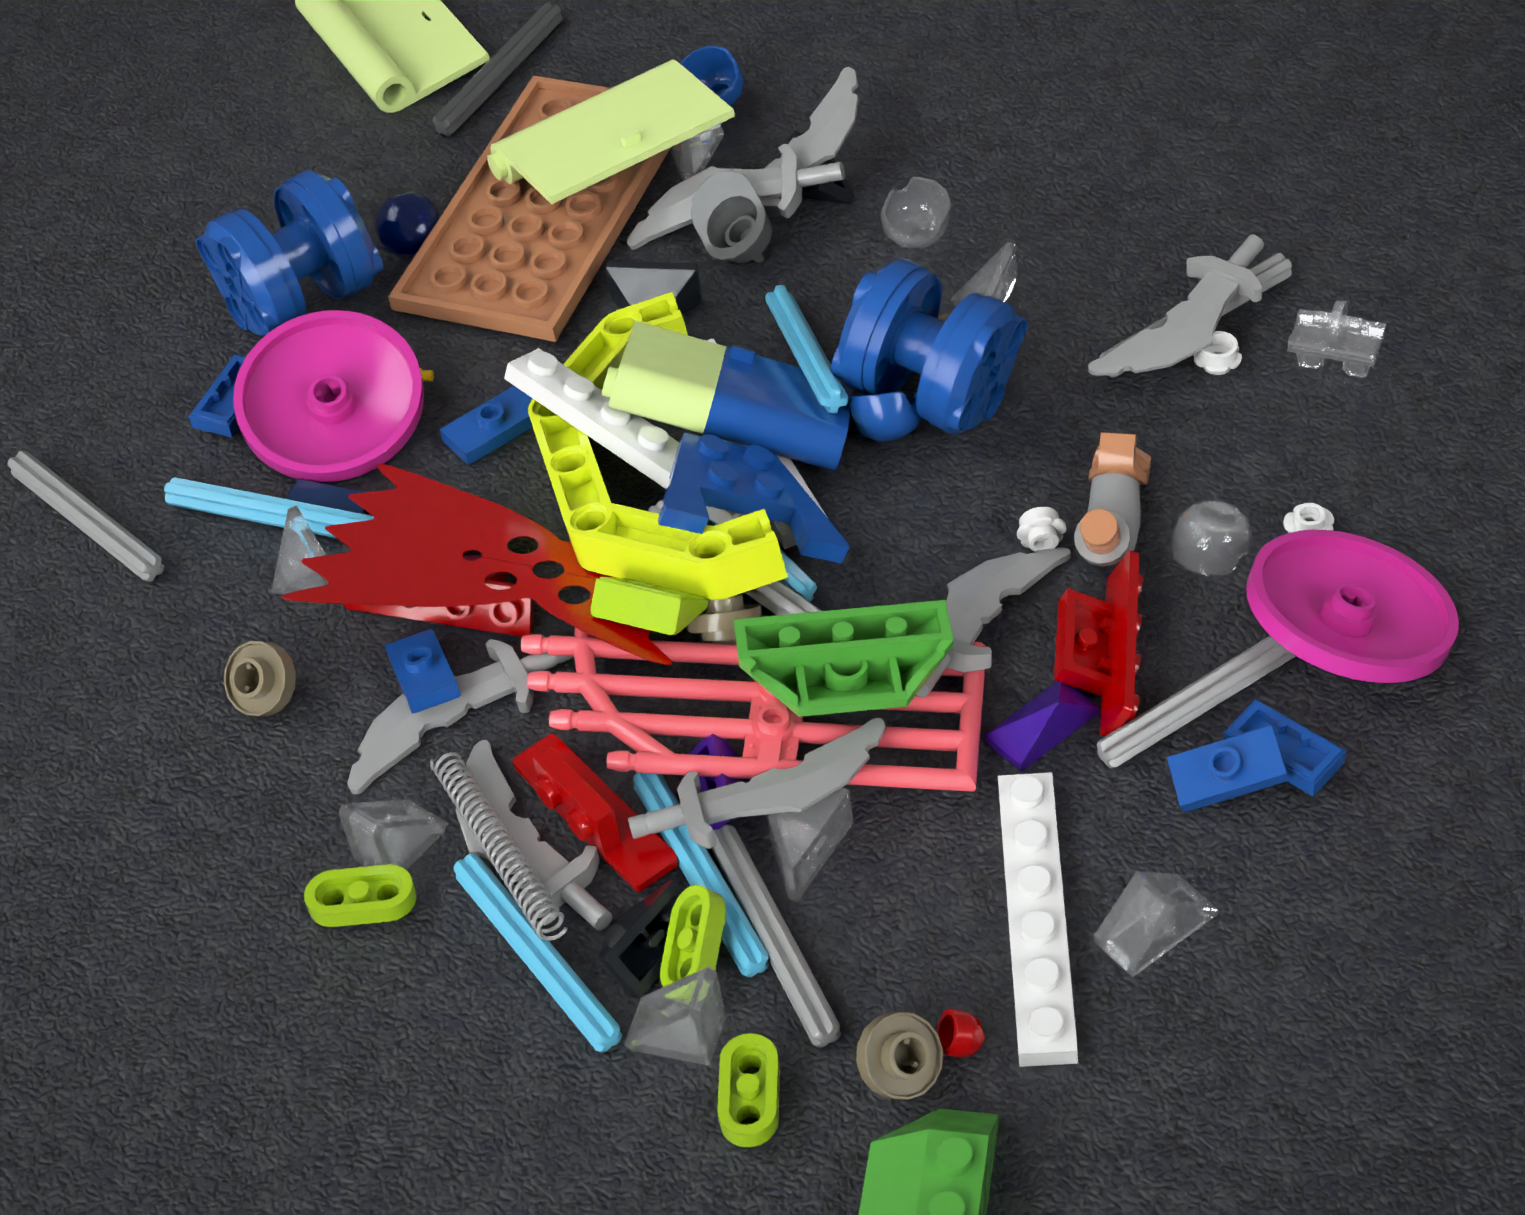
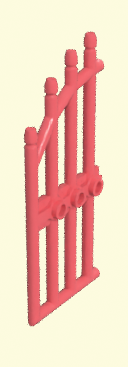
[521,627,986,792]

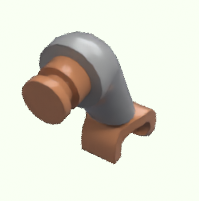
[1074,432,1151,567]

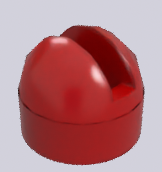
[936,1009,985,1058]

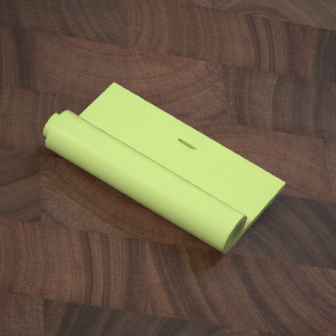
[295,0,490,113]
[487,59,735,204]

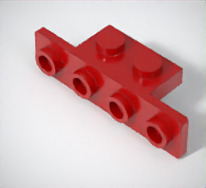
[1054,550,1143,737]
[344,555,534,636]
[512,734,679,892]

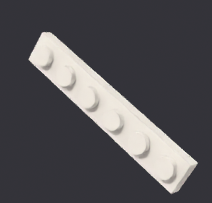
[504,348,745,524]
[998,772,1078,1067]

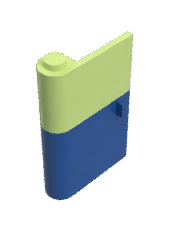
[601,321,853,471]

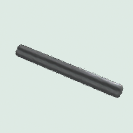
[433,2,563,137]

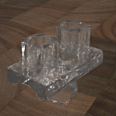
[1287,300,1386,378]

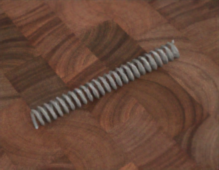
[430,752,568,941]

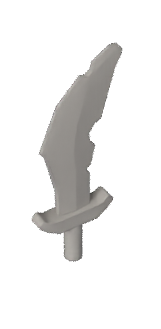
[761,67,859,217]
[627,144,845,250]
[1088,235,1264,376]
[916,547,1071,697]
[347,639,574,794]
[628,718,886,849]
[455,740,613,931]

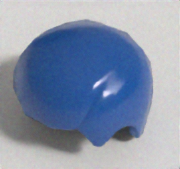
[680,46,744,106]
[848,392,923,442]

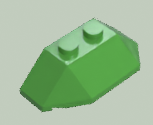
[733,600,954,717]
[859,1109,999,1215]

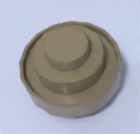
[687,594,763,644]
[224,641,296,716]
[856,1012,943,1100]

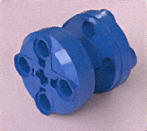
[196,170,384,336]
[831,258,1028,435]

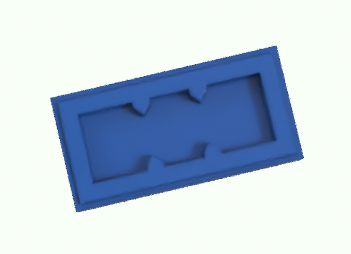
[188,354,246,438]
[439,386,533,466]
[384,628,461,714]
[1223,699,1346,797]
[1166,725,1290,813]

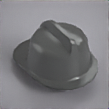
[691,170,772,263]

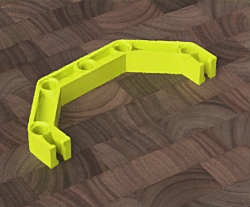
[528,292,788,600]

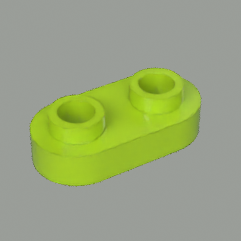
[304,864,417,927]
[660,885,726,1000]
[717,1033,780,1147]

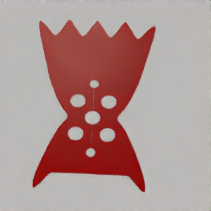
[280,464,672,665]

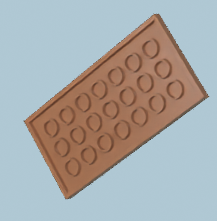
[388,75,671,342]

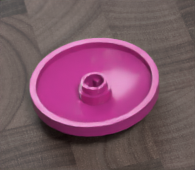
[233,310,424,482]
[1246,530,1459,683]

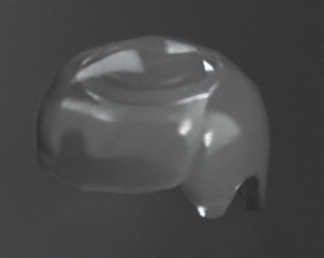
[880,177,952,248]
[1171,500,1252,576]

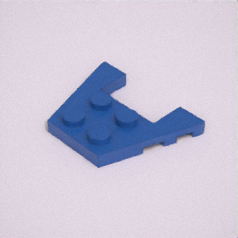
[658,432,849,563]

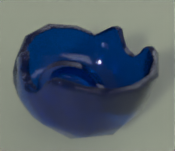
[375,192,440,254]

